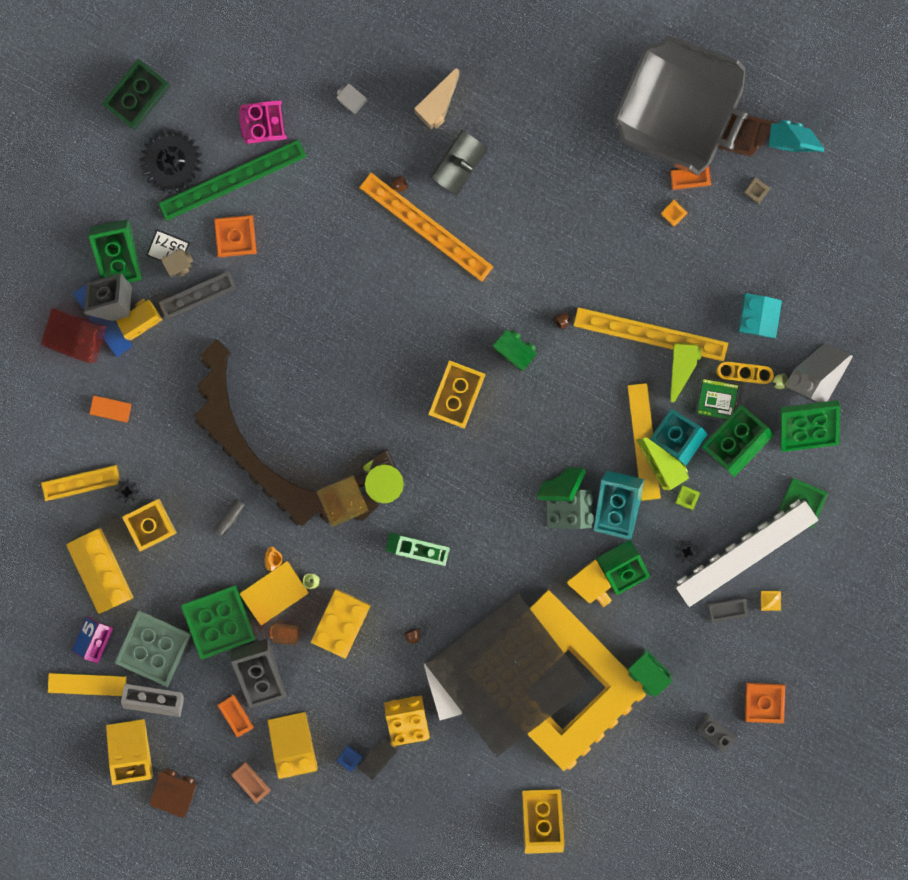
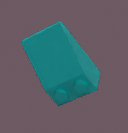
[594,470,644,540]

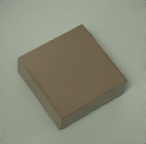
[743,177,771,204]

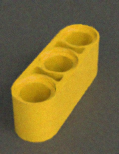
[716,362,774,384]

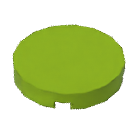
[365,465,404,503]

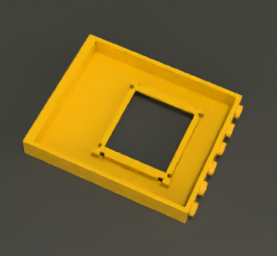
[466,589,646,771]

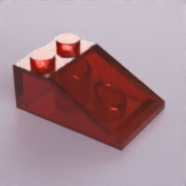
[41,308,107,364]

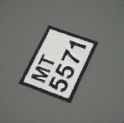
[146,229,190,262]

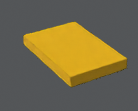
[240,561,309,625]

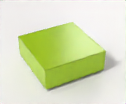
[675,485,700,510]

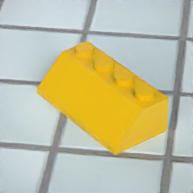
[66,528,134,614]

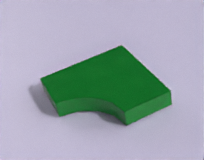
[536,467,586,501]

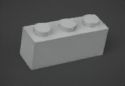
[121,684,184,717]

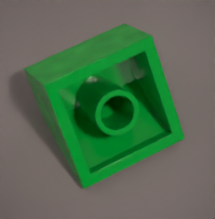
[597,540,650,595]
[628,648,672,698]

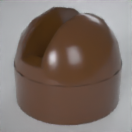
[392,175,408,192]
[554,313,570,330]
[404,628,420,644]

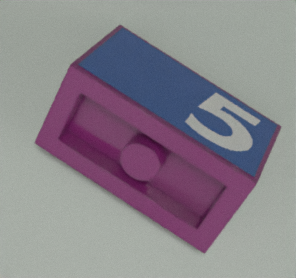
[71,616,113,663]

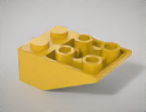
[106,719,153,785]

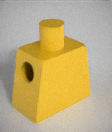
[566,559,612,607]

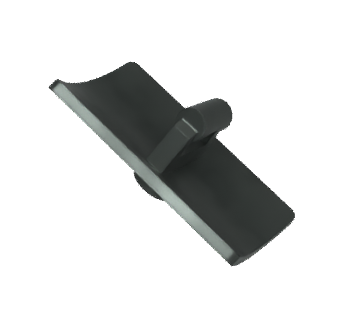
[431,129,487,195]

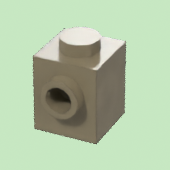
[161,249,193,277]

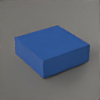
[336,745,363,772]

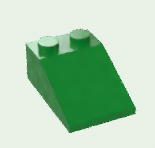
[89,219,142,283]
[493,329,537,372]

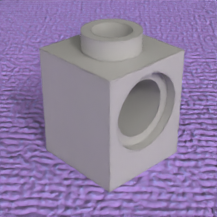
[336,83,367,115]

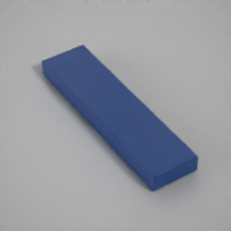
[73,284,133,357]

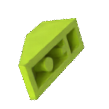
[670,342,701,402]
[636,437,689,490]

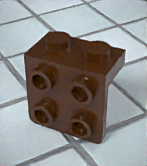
[150,768,199,818]

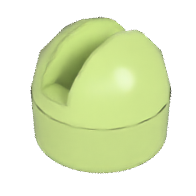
[773,373,788,390]
[303,574,320,589]

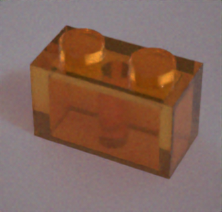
[270,621,301,645]

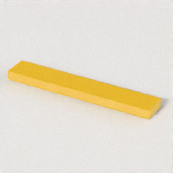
[627,383,661,501]

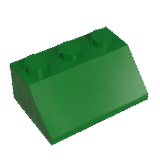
[702,404,774,477]

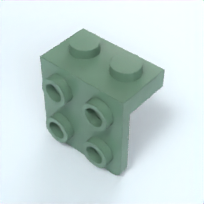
[547,489,594,529]

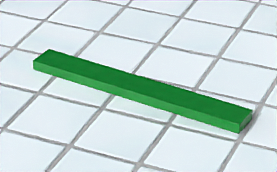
[158,139,306,221]

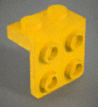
[384,695,430,746]

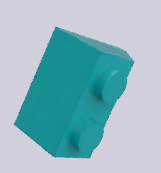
[769,120,824,152]
[737,293,782,339]
[649,408,708,466]

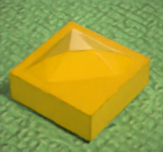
[761,591,781,611]

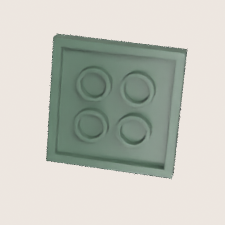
[115,610,191,687]

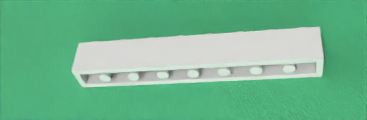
[675,499,818,607]

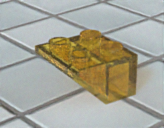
[317,475,369,527]

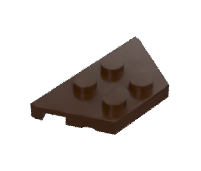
[718,115,777,157]

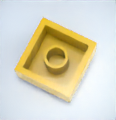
[122,499,177,551]

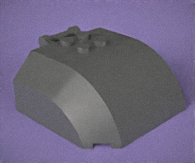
[613,36,749,176]

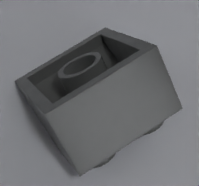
[84,273,132,321]

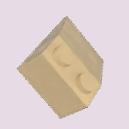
[414,68,459,130]

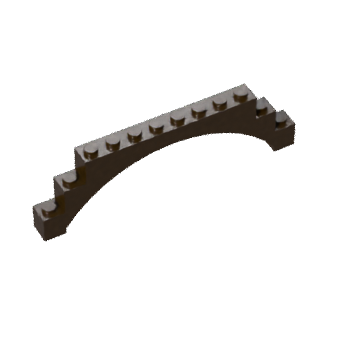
[194,339,379,526]

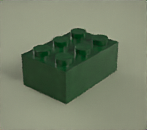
[102,59,171,131]

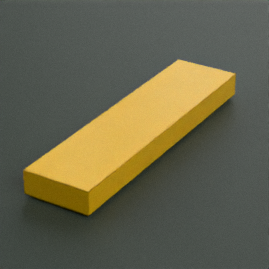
[41,465,120,501]
[48,673,127,696]

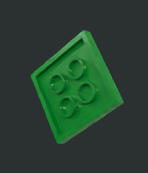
[780,400,840,452]
[181,585,256,660]

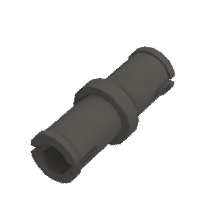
[214,499,246,537]

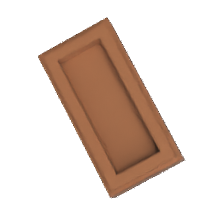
[231,762,271,803]

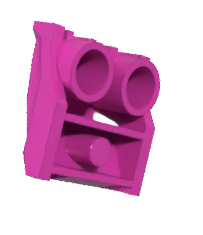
[239,100,287,144]

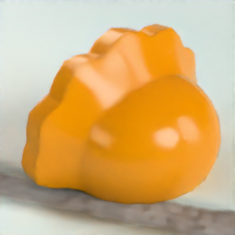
[264,546,282,571]

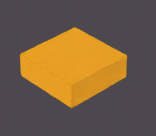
[660,200,687,227]

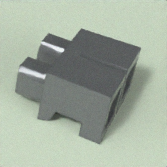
[695,713,737,753]

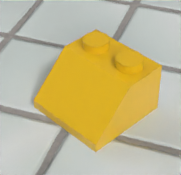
[116,299,163,341]

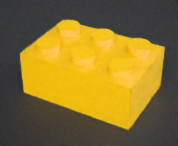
[428,360,486,429]
[311,588,371,659]

